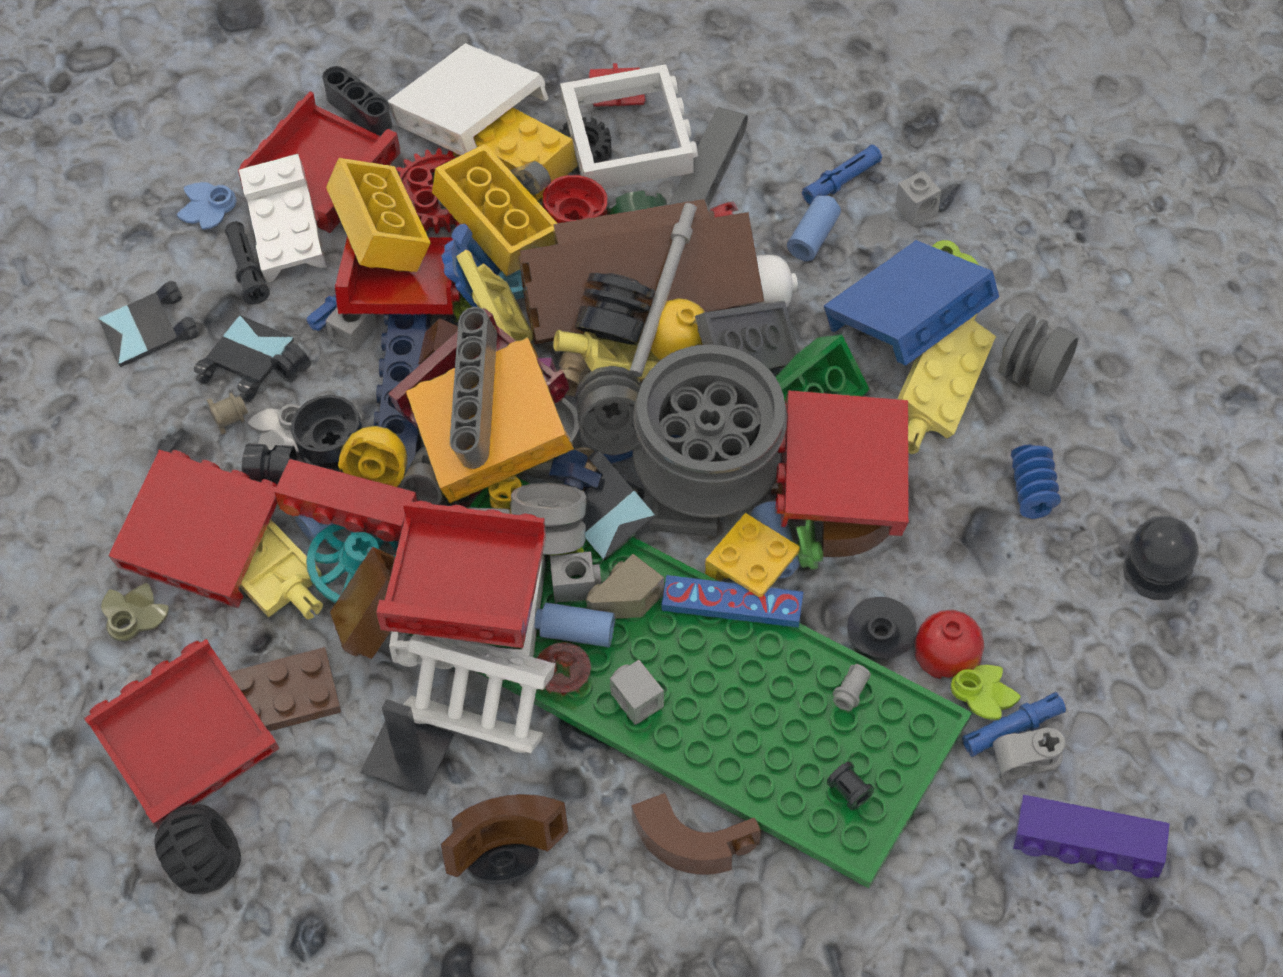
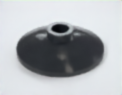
[847,597,917,660]
[467,844,539,885]

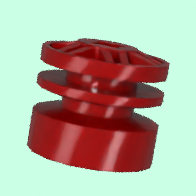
[542,175,608,223]

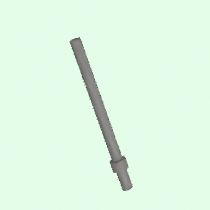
[629,203,697,377]

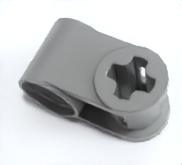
[993,728,1065,780]

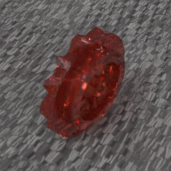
[537,643,591,696]

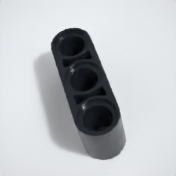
[322,66,392,136]

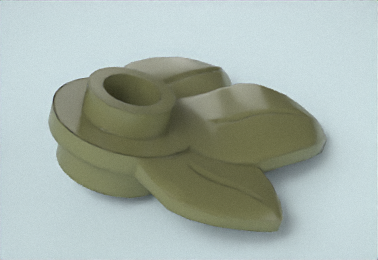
[101,583,169,641]

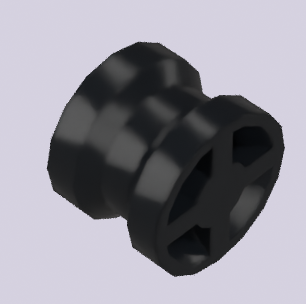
[270,342,311,383]

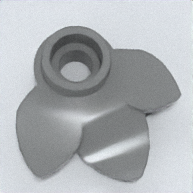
[248,404,301,454]

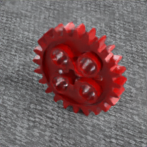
[396,148,461,234]

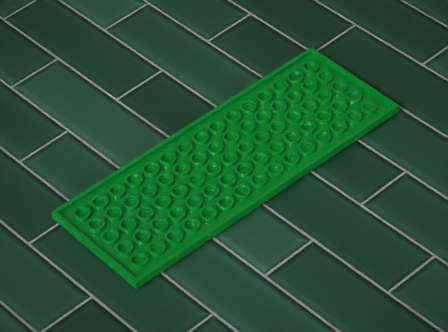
[408,476,972,888]

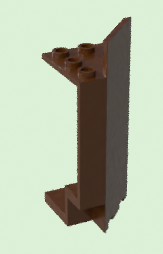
[519,199,765,344]

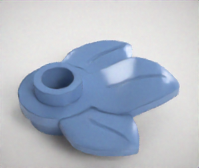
[177,182,237,230]

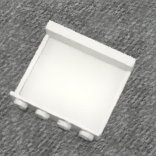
[388,43,549,155]

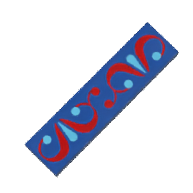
[662,575,803,627]

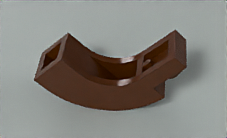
[822,521,889,557]
[631,793,760,875]
[441,794,569,878]

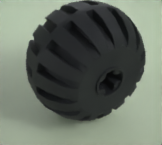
[154,804,241,894]

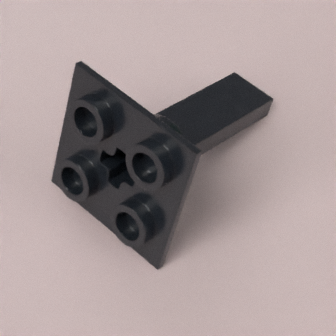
[361,699,454,796]

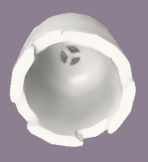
[731,255,798,309]

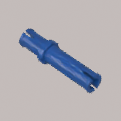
[801,144,882,205]
[962,692,1066,757]

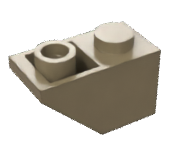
[586,554,664,619]

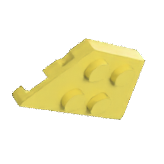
[456,250,533,342]

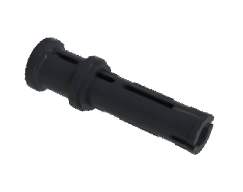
[225,221,270,304]

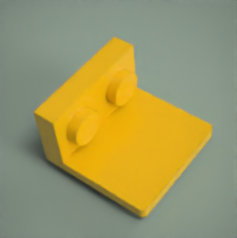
[705,513,800,597]

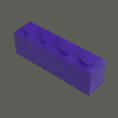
[1013,794,1170,879]

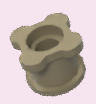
[206,393,248,435]

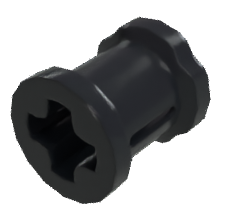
[826,761,875,810]

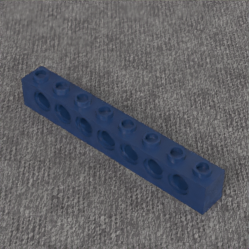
[374,314,431,488]

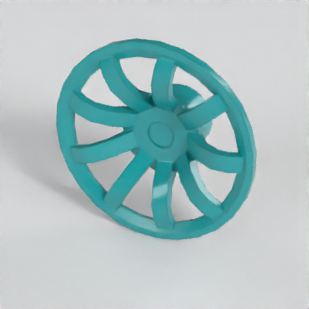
[306,524,399,603]

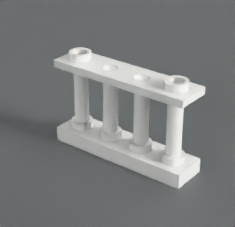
[403,634,555,753]

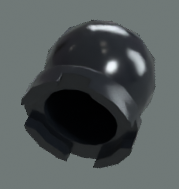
[1123,516,1199,600]

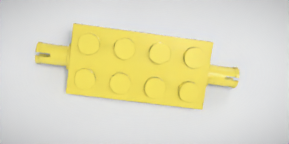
[898,313,996,454]
[553,330,660,382]
[240,519,323,619]

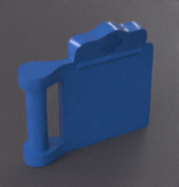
[441,224,500,307]

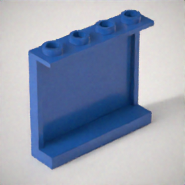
[824,240,999,366]

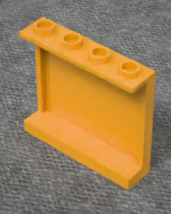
[406,338,574,503]

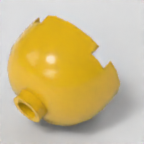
[650,298,705,360]
[338,426,408,487]

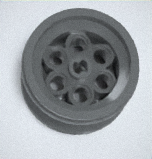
[633,345,787,518]

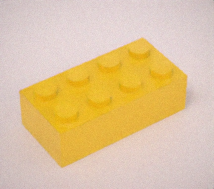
[454,107,578,201]
[432,144,558,277]
[326,158,430,272]

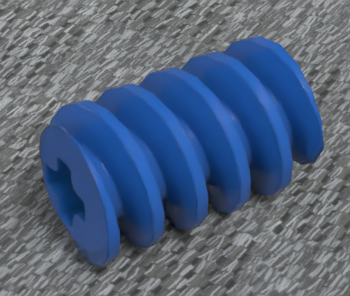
[1011,444,1061,519]

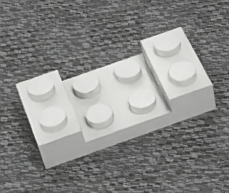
[239,154,327,283]

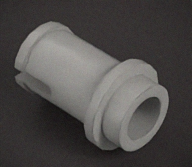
[833,664,871,711]

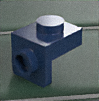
[549,449,601,491]

